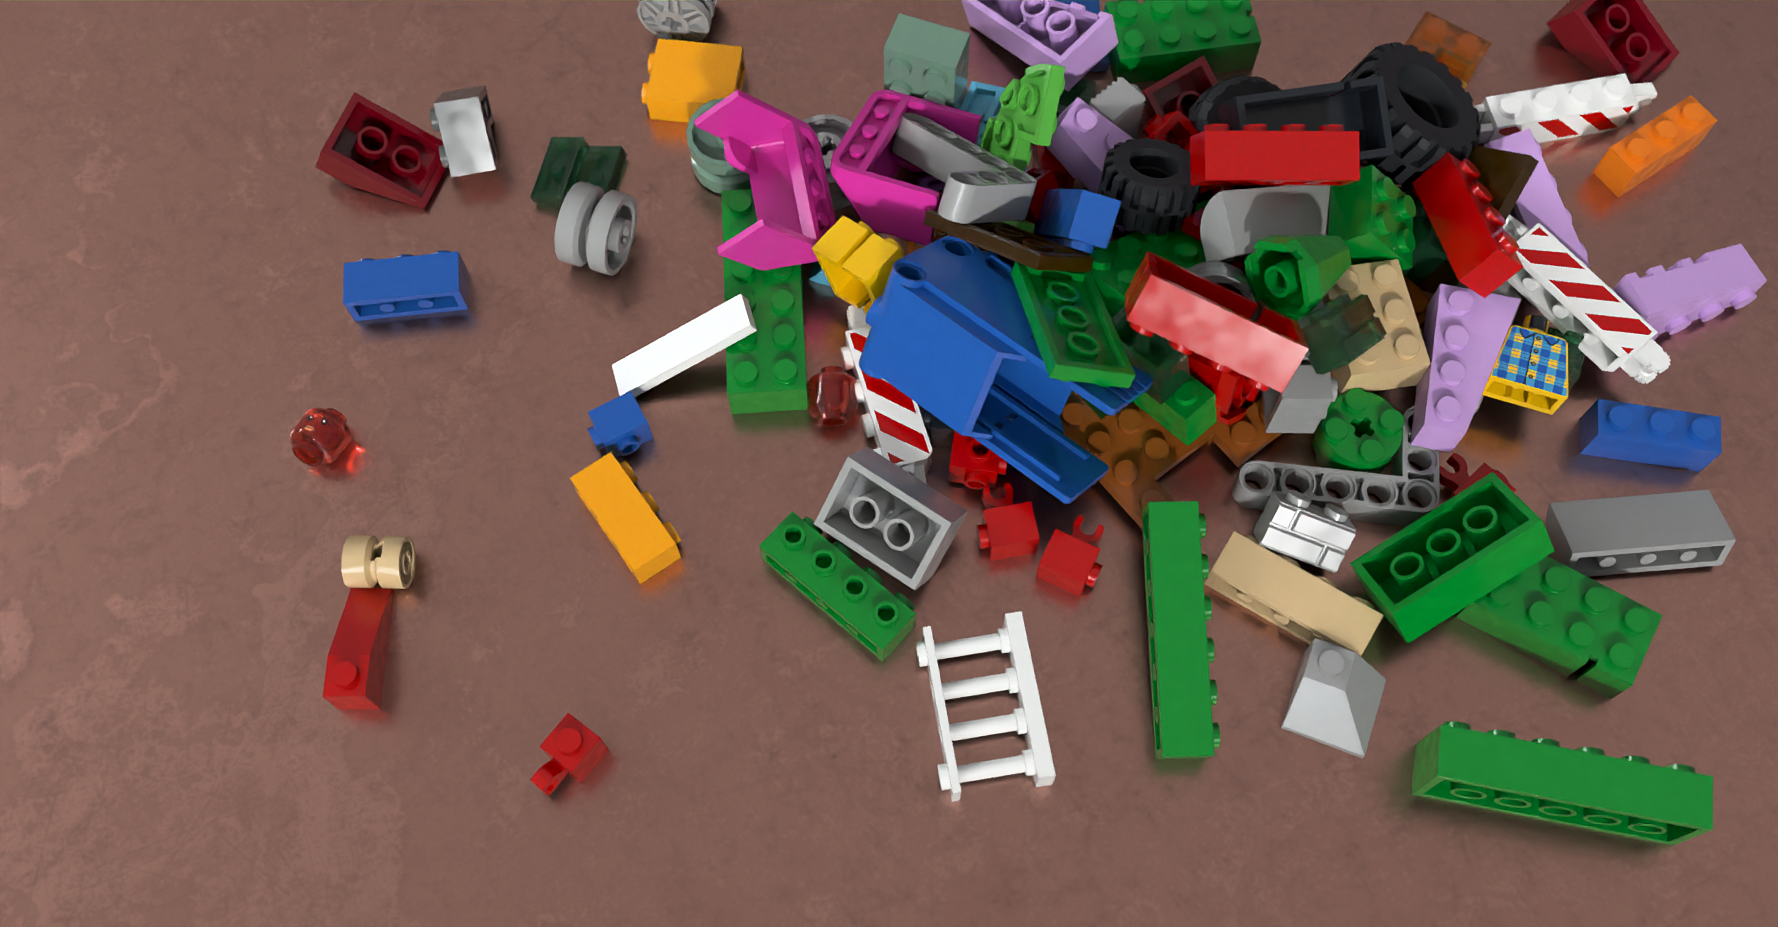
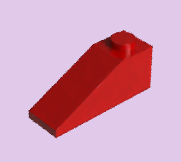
[322,588,394,710]

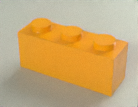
[570,452,681,584]

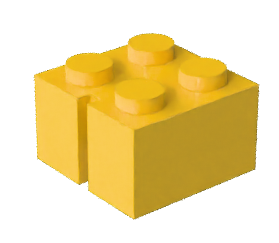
[812,215,904,314]

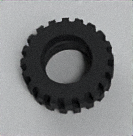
[1340,42,1481,189]

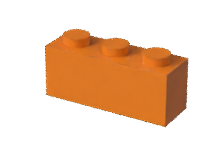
[1593,95,1718,198]

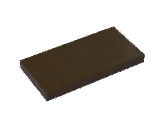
[1404,146,1539,294]
[923,209,1094,272]

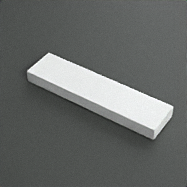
[612,294,757,397]

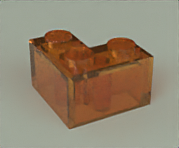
[1404,11,1492,90]

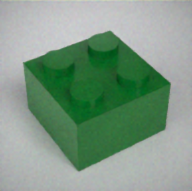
[1329,164,1416,271]

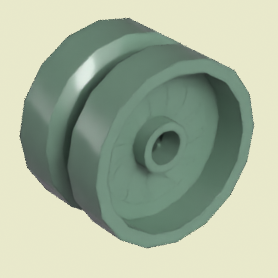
[686,98,751,193]

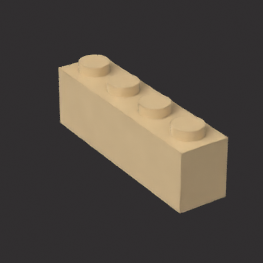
[1204,531,1383,656]

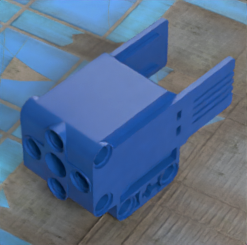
[858,236,1153,504]

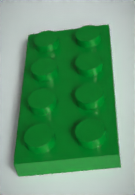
[1011,261,1136,388]

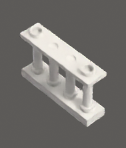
[915,611,1056,802]

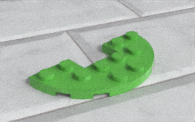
[976,63,1066,253]

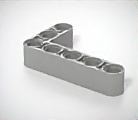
[892,112,1037,224]
[1232,406,1440,526]

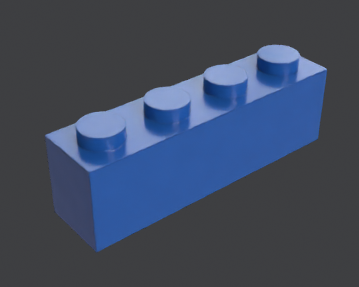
[1034,189,1121,254]

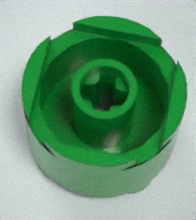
[1311,388,1404,474]

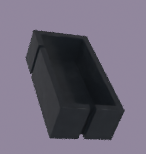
[1218,76,1395,164]

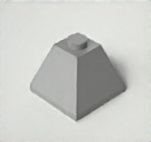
[1281,638,1386,758]

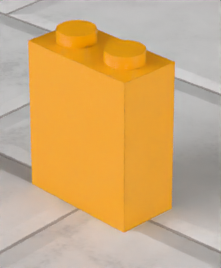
[641,38,746,123]

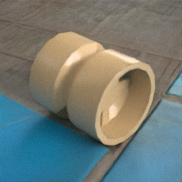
[341,535,415,589]

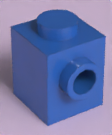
[587,391,653,457]

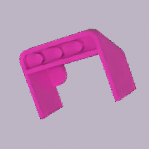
[694,89,836,271]
[830,90,982,245]

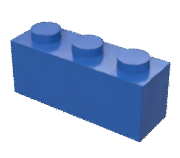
[343,250,468,321]
[1579,399,1722,472]

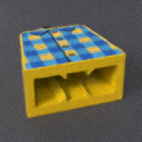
[1482,315,1568,415]

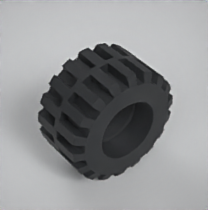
[1098,138,1201,235]

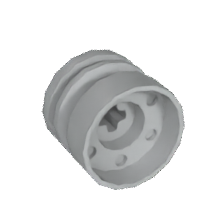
[636,0,718,42]

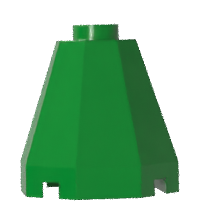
[1244,234,1352,322]

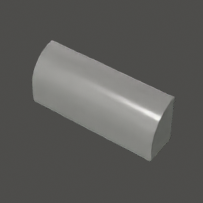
[1200,186,1330,263]
[1546,490,1736,577]

